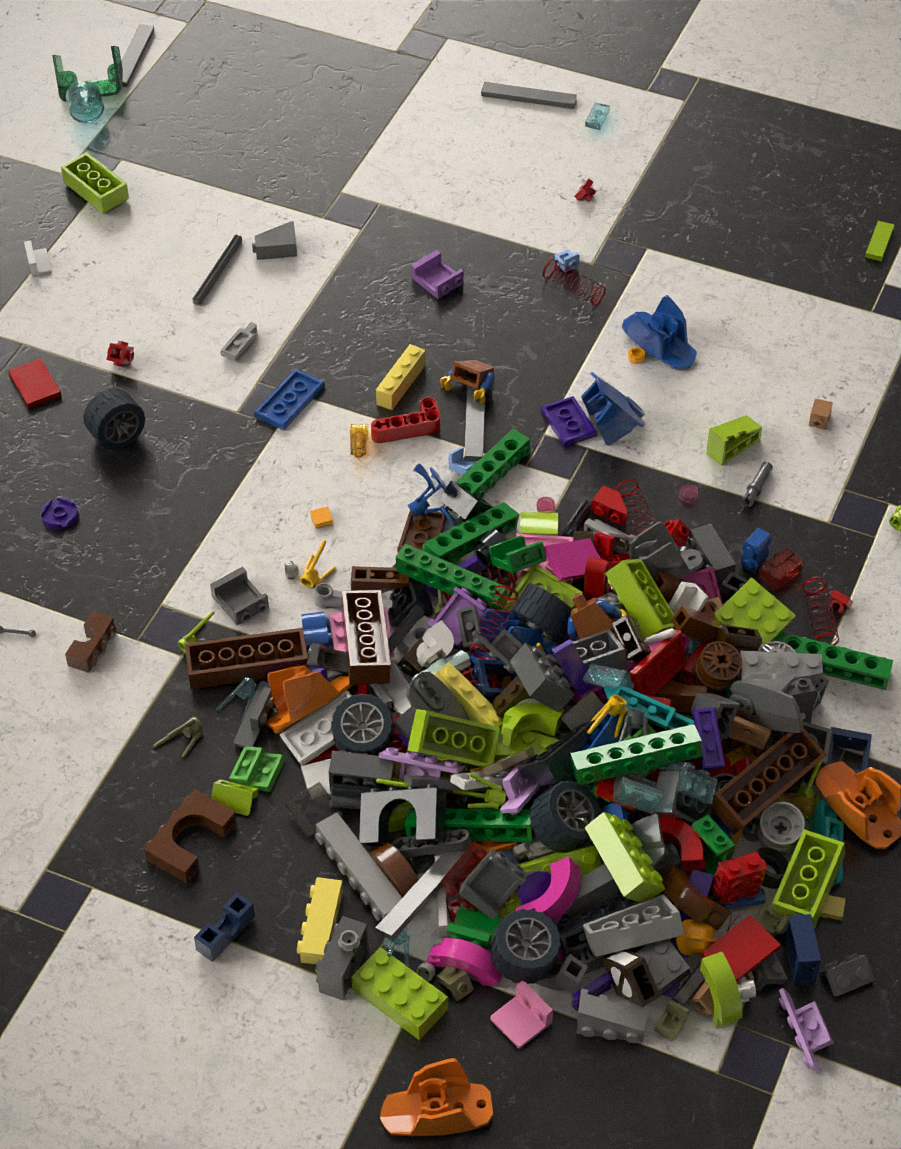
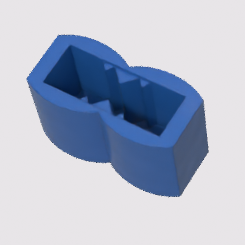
[741,528,771,573]
[301,611,333,654]

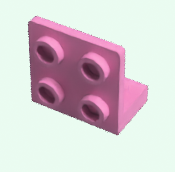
[491,981,553,1049]

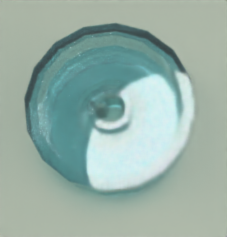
[66,81,104,123]

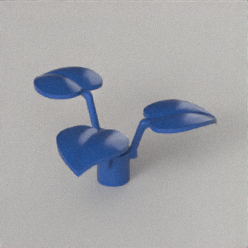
[408,464,458,526]

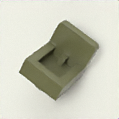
[754,904,789,938]
[436,966,474,1001]
[654,1000,689,1041]

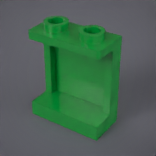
[489,535,547,573]
[692,815,735,883]

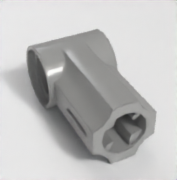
[315,583,342,609]

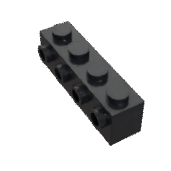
[556,896,640,954]

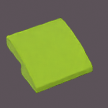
[520,512,558,536]

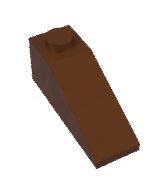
[350,566,409,593]

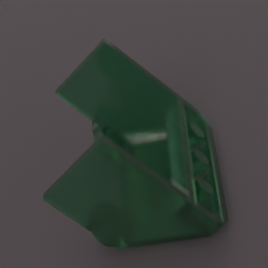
[52,46,123,102]

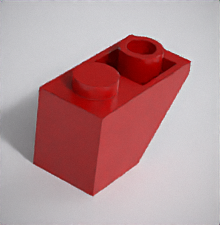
[592,485,627,526]

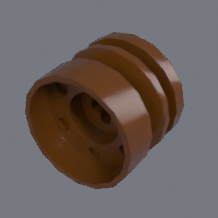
[692,641,742,694]

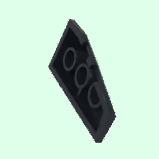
[388,563,434,627]
[517,720,595,786]

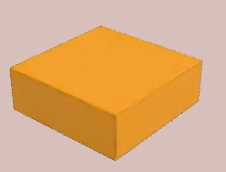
[310,506,333,529]

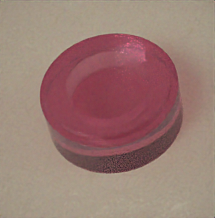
[679,484,698,502]
[536,497,555,513]

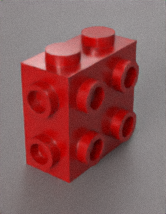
[711,852,767,905]

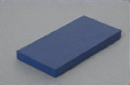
[254,369,325,430]

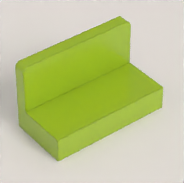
[211,780,259,816]

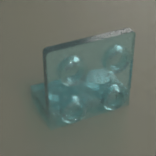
[659,763,718,804]
[613,773,663,814]

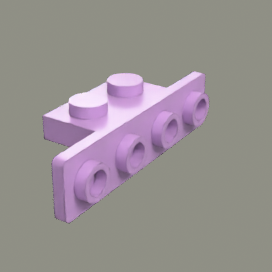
[379,748,464,780]
[500,760,542,814]
[779,988,834,1074]

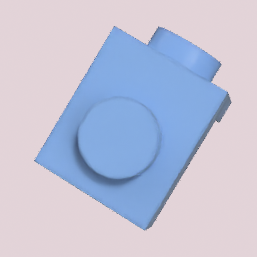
[554,249,580,272]
[448,447,476,476]

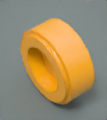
[628,347,646,364]

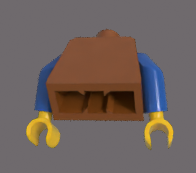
[440,360,495,404]
[568,593,627,641]

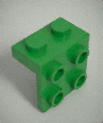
[446,905,501,952]

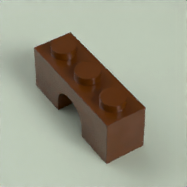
[65,611,116,673]

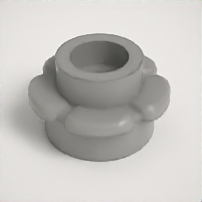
[285,561,299,579]
[338,930,360,952]

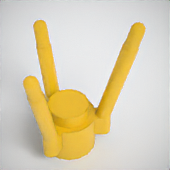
[300,540,336,588]
[587,694,628,738]

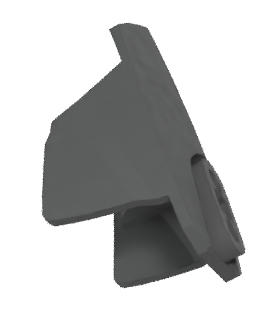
[611,521,704,593]
[729,662,806,733]
[393,672,471,763]
[631,814,685,905]

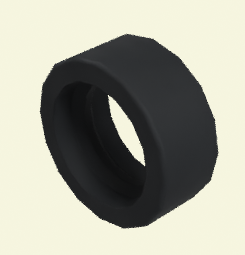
[756,847,789,889]

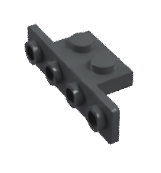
[472,628,523,674]
[233,681,275,748]

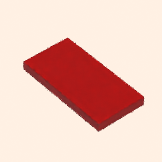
[629,630,687,696]

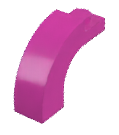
[516,857,581,922]
[426,938,503,986]

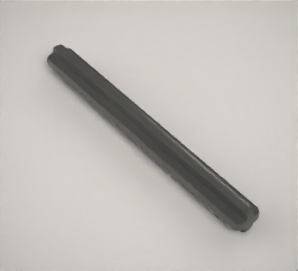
[192,234,242,305]

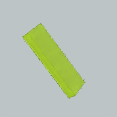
[865,221,894,261]

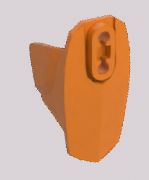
[266,666,354,733]
[815,762,901,849]
[380,1058,493,1136]

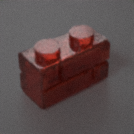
[759,548,804,591]

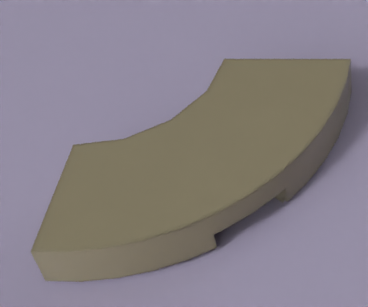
[482,746,535,776]

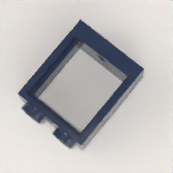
[471,659,518,704]
[825,727,872,773]
[785,913,821,984]

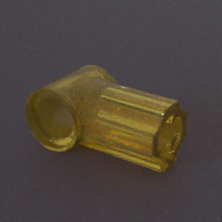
[350,424,369,458]
[772,792,815,817]

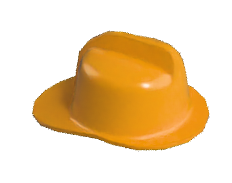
[676,919,718,955]

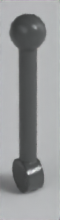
[0,626,36,637]

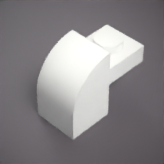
[417,620,454,667]

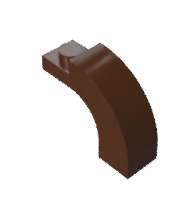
[369,842,419,898]
[662,865,730,931]

